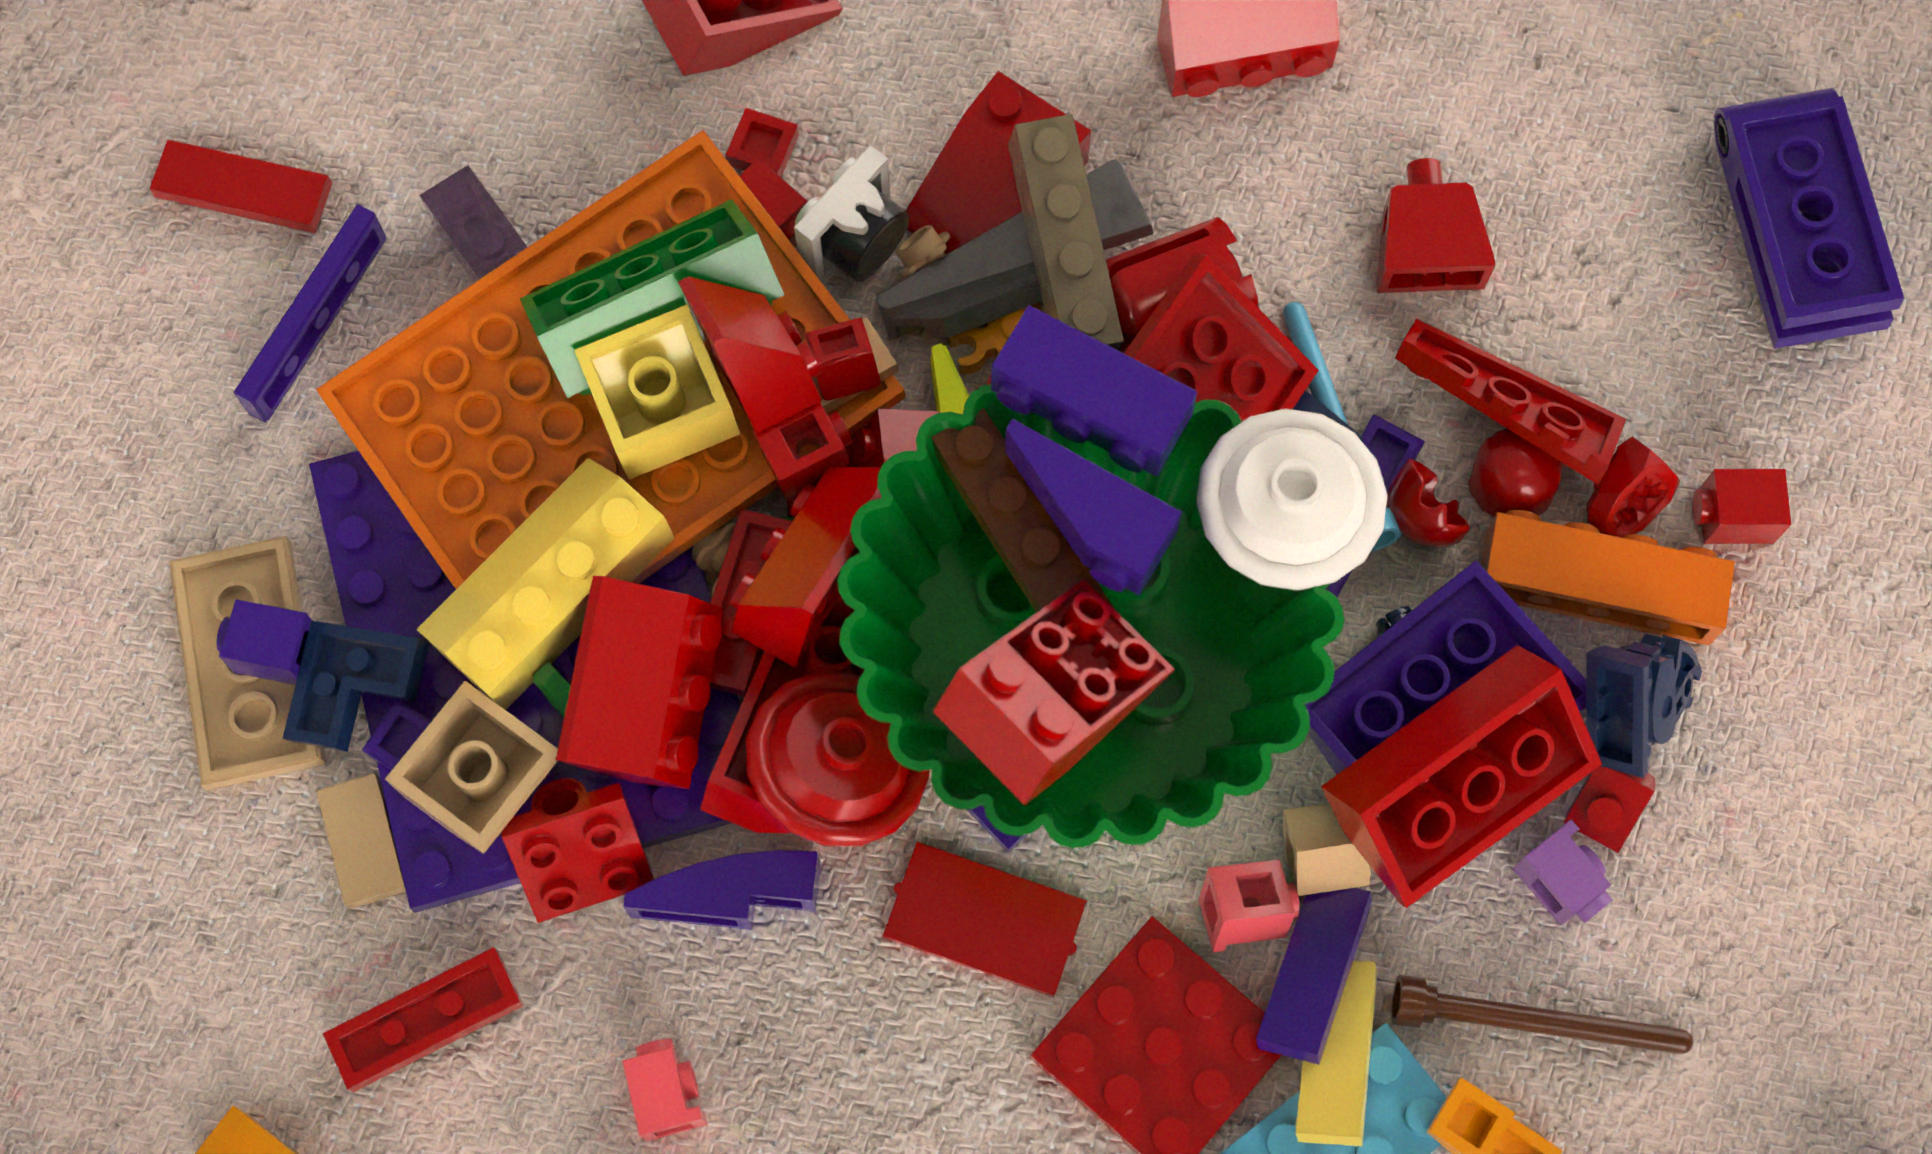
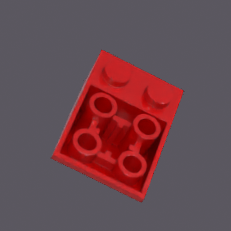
[933,579,1174,805]

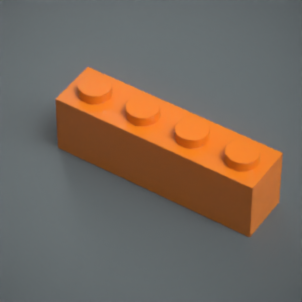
[1481,510,1735,646]

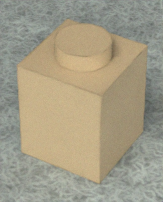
[1283,803,1370,896]

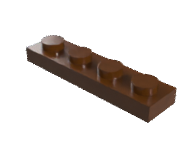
[931,409,1115,613]

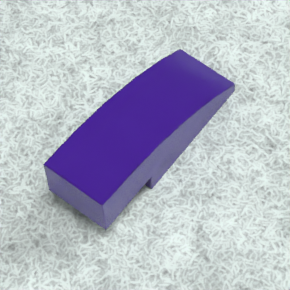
[623,850,821,930]

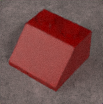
[678,276,822,434]

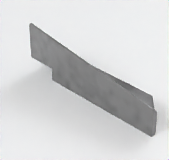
[876,160,1154,339]

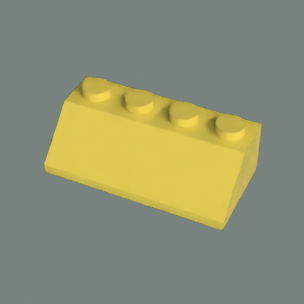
[416,458,675,710]

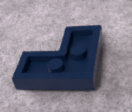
[282,621,429,752]

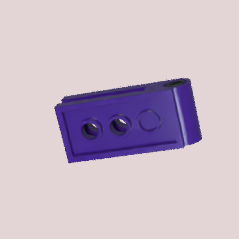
[1714,88,1905,349]

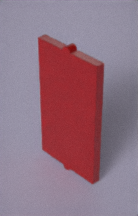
[883,842,1087,998]

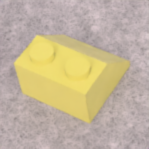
[574,305,740,480]

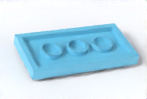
[1220,1022,1447,1154]

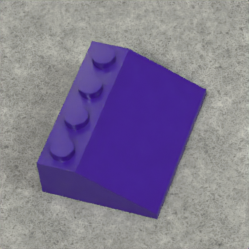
[1304,561,1586,775]

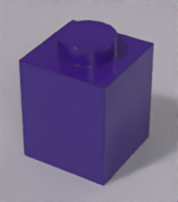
[217,599,313,685]

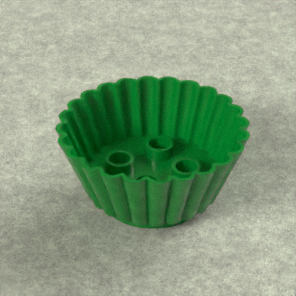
[838,377,1345,849]

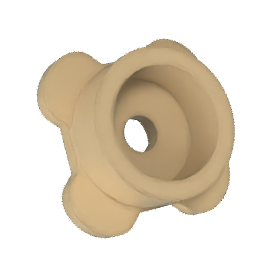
[894,225,951,278]
[692,523,736,586]

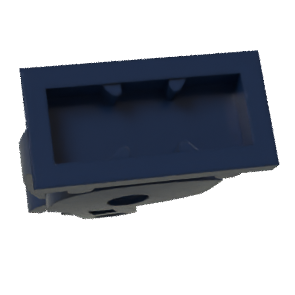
[1586,634,1702,778]

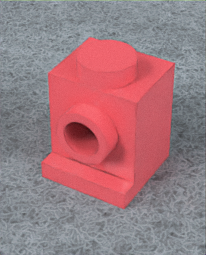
[1198,859,1300,952]
[622,1038,708,1142]

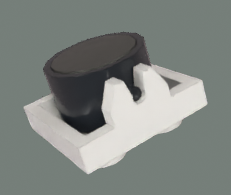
[794,145,910,284]

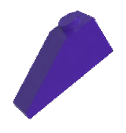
[1005,419,1182,595]

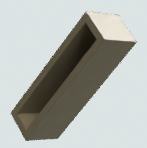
[1008,114,1124,350]

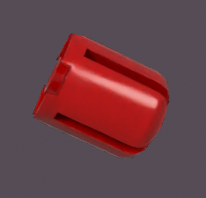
[1106,217,1259,353]

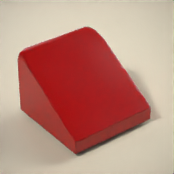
[805,317,881,401]

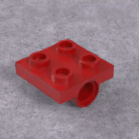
[501,778,654,923]

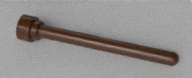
[1391,975,1693,1054]

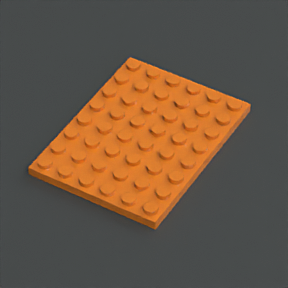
[316,130,906,589]

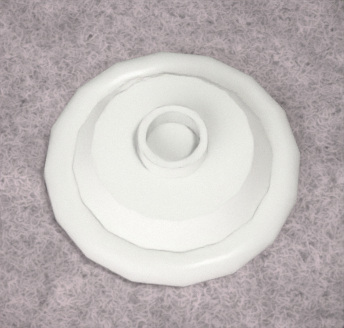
[1196,409,1387,591]

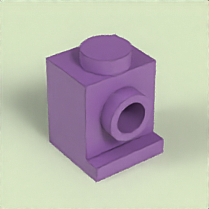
[1512,820,1613,926]

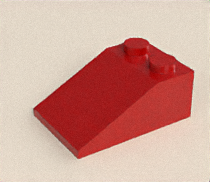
[642,0,843,76]
[906,71,1091,255]

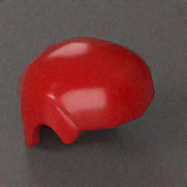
[1468,429,1562,517]
[1386,458,1469,548]

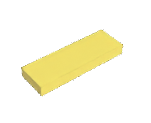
[1295,961,1377,1146]

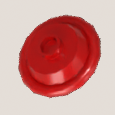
[746,672,930,846]

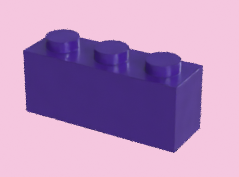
[991,305,1198,477]

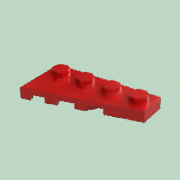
[1395,318,1627,485]

